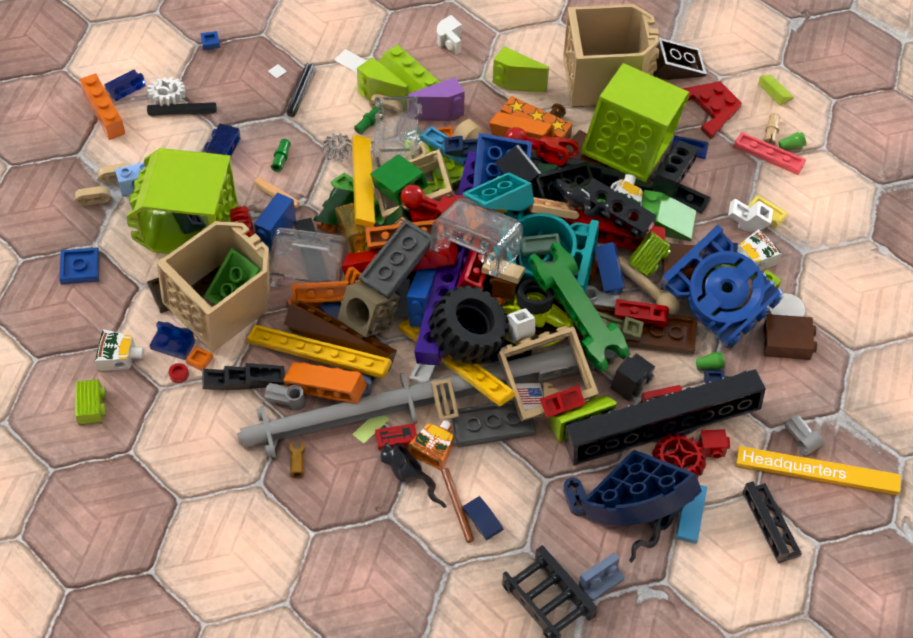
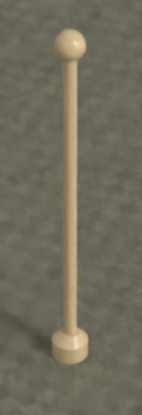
[453,119,681,315]

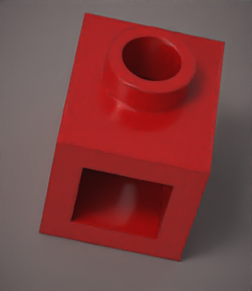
[698,429,730,459]

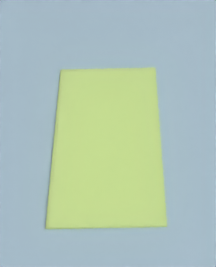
[352,415,389,443]

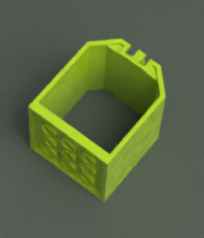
[581,63,689,182]
[126,148,238,254]

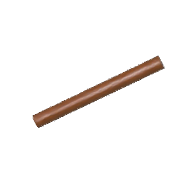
[441,468,474,543]

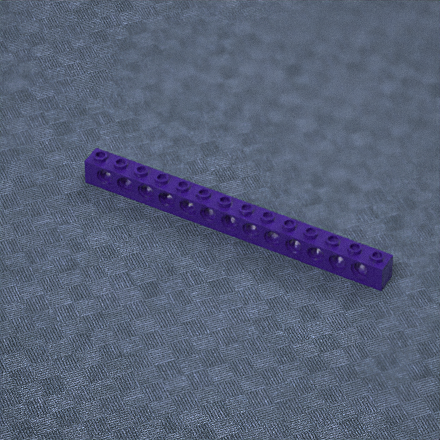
[414,152,476,366]

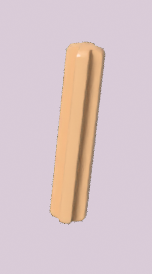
[254,177,300,210]

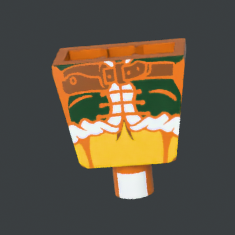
[409,421,454,471]

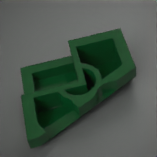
[314,188,354,228]

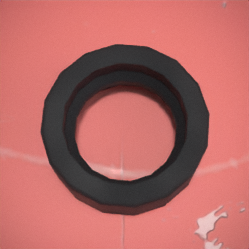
[516,278,555,315]

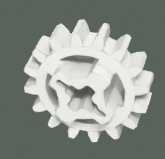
[147,77,186,106]

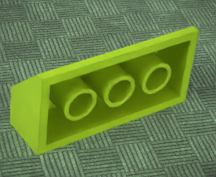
[379,45,440,94]

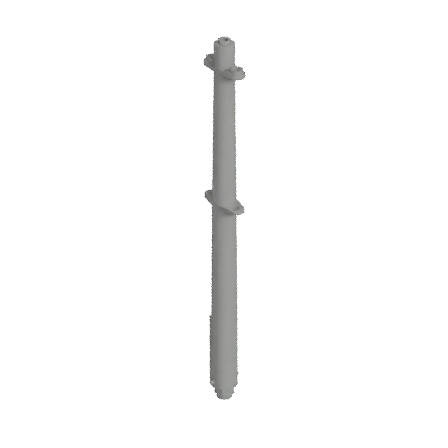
[237,346,619,458]

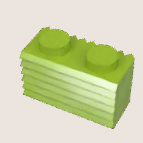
[628,231,670,277]
[75,379,106,424]

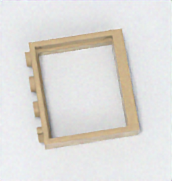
[374,149,455,222]
[497,326,599,422]

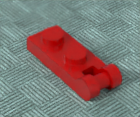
[614,299,669,328]

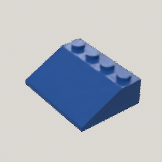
[473,133,532,216]

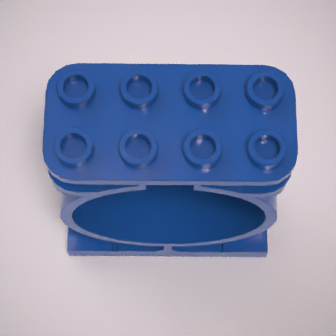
[660,225,783,348]

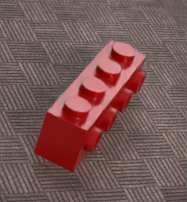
[457,228,498,291]

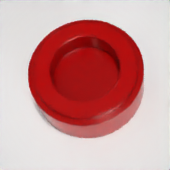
[168,363,189,383]

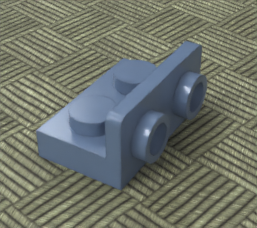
[579,553,624,601]

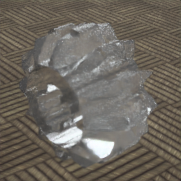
[323,133,352,163]

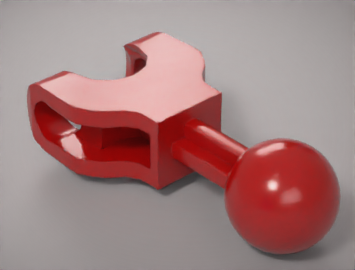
[505,127,579,165]
[401,185,467,237]

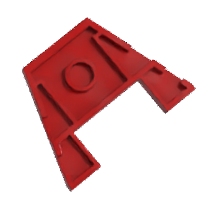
[682,81,742,139]

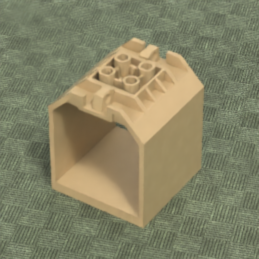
[563,4,659,107]
[157,221,270,353]

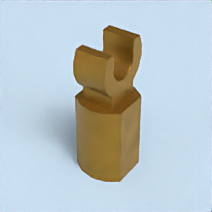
[289,442,305,478]

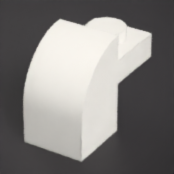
[437,15,462,55]
[728,199,773,232]
[507,308,535,343]

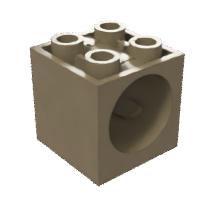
[337,281,400,338]

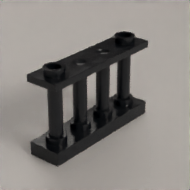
[502,545,598,638]

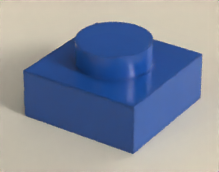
[200,31,220,50]

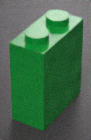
[370,154,428,206]

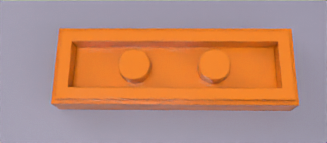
[291,281,349,303]

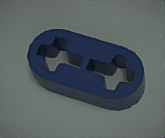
[563,477,587,516]

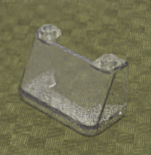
[370,96,422,170]
[269,228,349,287]

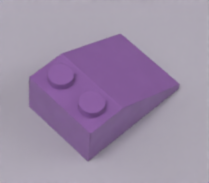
[408,77,465,121]

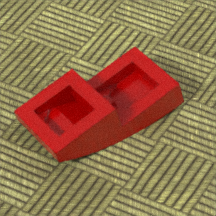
[540,385,586,418]

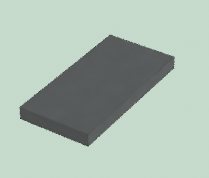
[359,219,436,299]
[450,400,536,447]

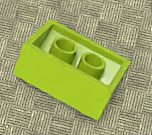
[549,395,617,443]

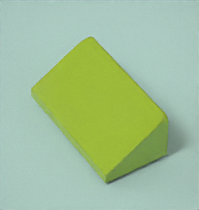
[758,75,794,105]

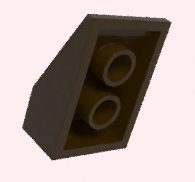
[653,37,707,80]

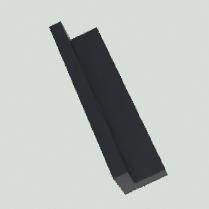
[742,481,802,564]

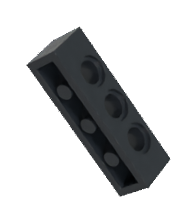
[651,140,699,196]
[586,178,657,240]

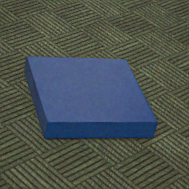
[60,247,100,284]

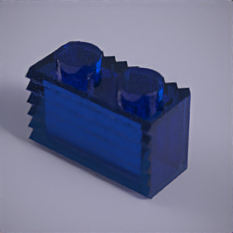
[204,123,241,157]

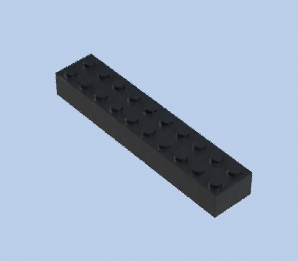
[565,369,766,466]

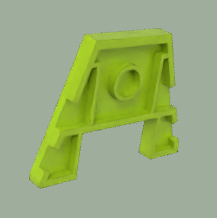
[405,141,465,195]

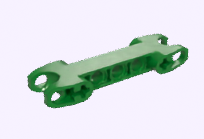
[528,241,631,373]

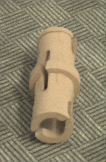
[764,113,781,145]

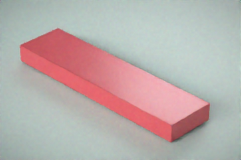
[733,132,806,175]

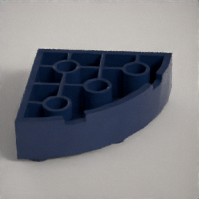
[581,450,702,526]

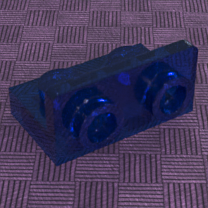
[104,69,146,101]
[149,321,195,360]

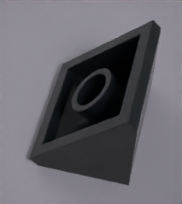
[495,145,541,184]

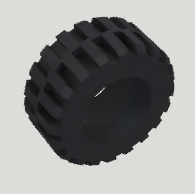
[429,286,509,364]

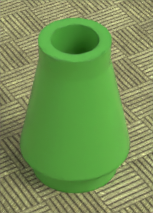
[778,132,806,150]
[695,352,725,370]

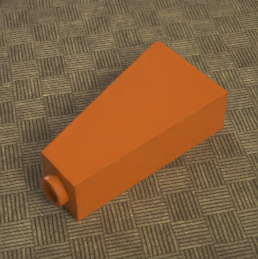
[489,112,555,153]

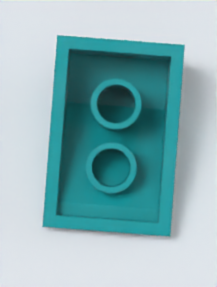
[463,172,534,211]

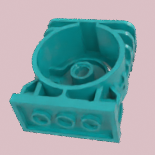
[490,210,599,294]

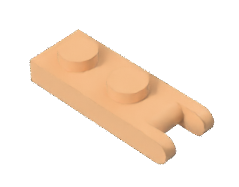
[528,197,579,219]

